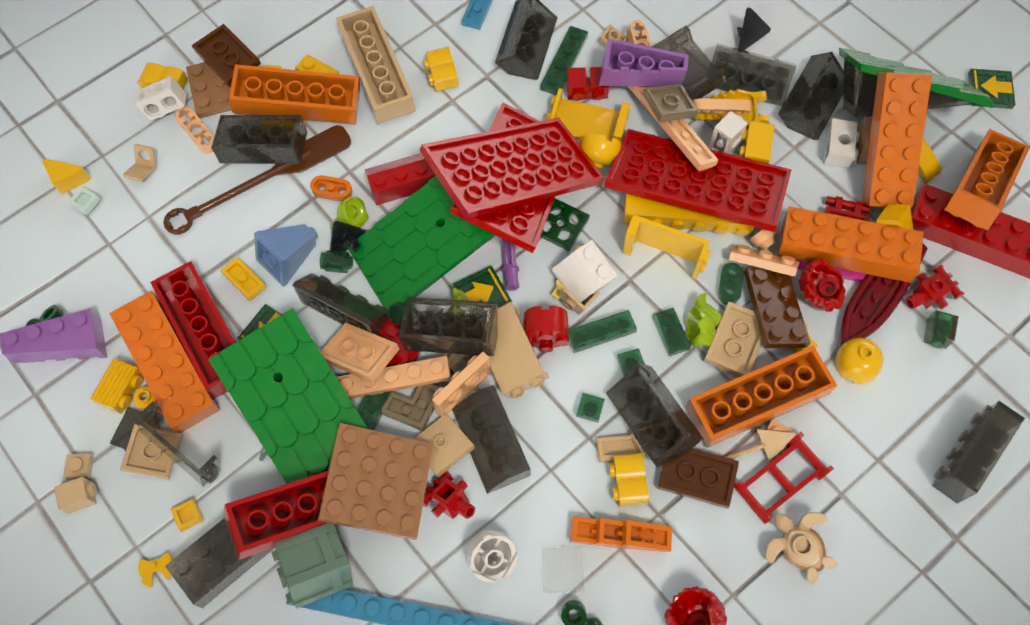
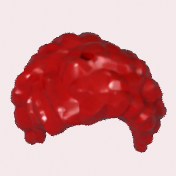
[798,258,846,312]
[664,586,727,625]

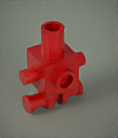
[905,265,965,310]
[423,471,475,519]

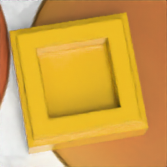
[171,498,204,532]

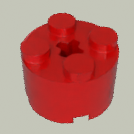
[523,305,569,353]

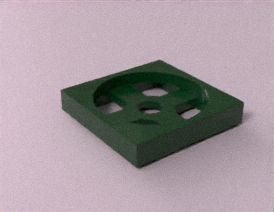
[540,198,590,252]

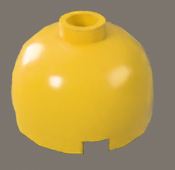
[579,134,622,170]
[834,337,884,385]

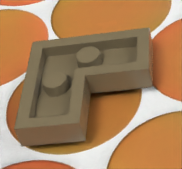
[380,384,440,431]

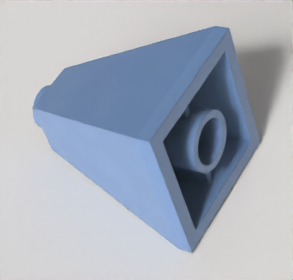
[254,224,318,287]

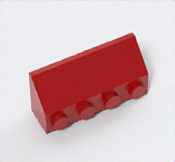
[365,153,436,206]

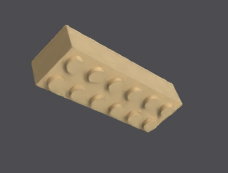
[336,6,416,124]

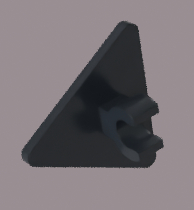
[737,7,771,52]
[329,221,368,258]

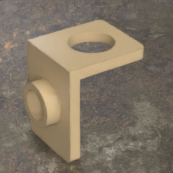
[123,144,157,181]
[557,288,600,315]

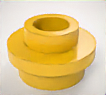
[133,387,156,409]

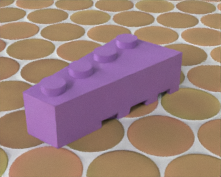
[599,38,689,87]
[0,308,107,363]

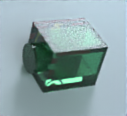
[923,310,959,349]

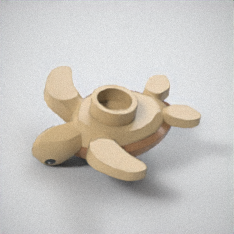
[765,512,838,584]

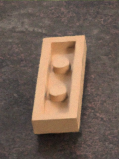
[729,245,800,277]

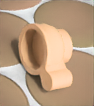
[749,228,780,250]

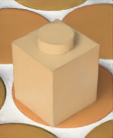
[54,477,98,514]

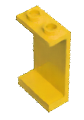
[546,88,630,142]
[622,215,711,279]

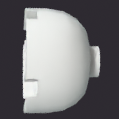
[466,530,518,583]

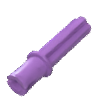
[502,239,519,291]

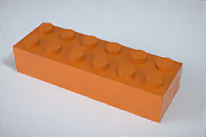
[229,64,360,124]
[861,72,932,208]
[945,128,1030,231]
[777,206,924,283]
[109,291,220,433]
[685,345,838,448]

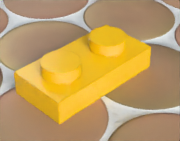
[295,54,339,74]
[220,257,267,302]

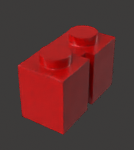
[567,67,609,101]

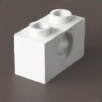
[708,111,747,154]
[824,118,860,168]

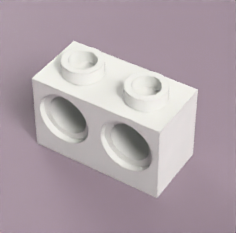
[135,76,186,121]

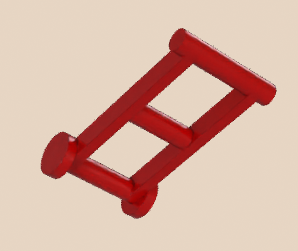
[734,432,834,524]

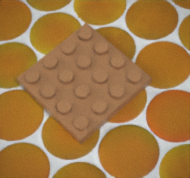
[317,423,433,540]

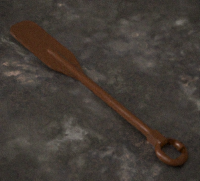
[163,125,352,235]

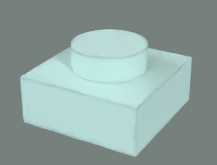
[68,186,101,215]

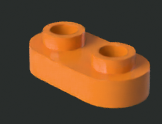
[310,175,353,201]

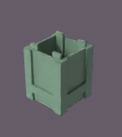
[271,523,353,609]

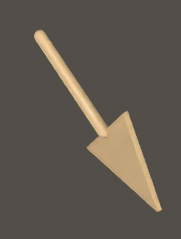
[725,429,797,462]

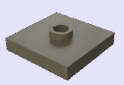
[643,84,699,122]

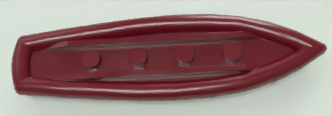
[840,244,928,347]

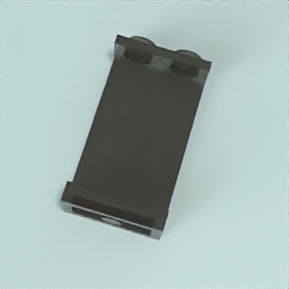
[652,26,727,100]
[134,401,220,487]

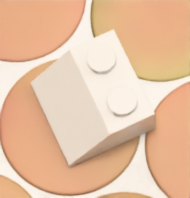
[552,240,618,302]

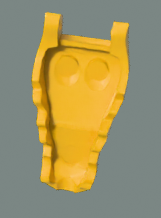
[693,89,769,128]

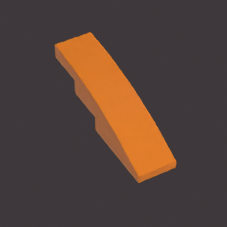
[569,516,672,552]

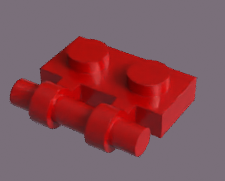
[824,196,870,221]

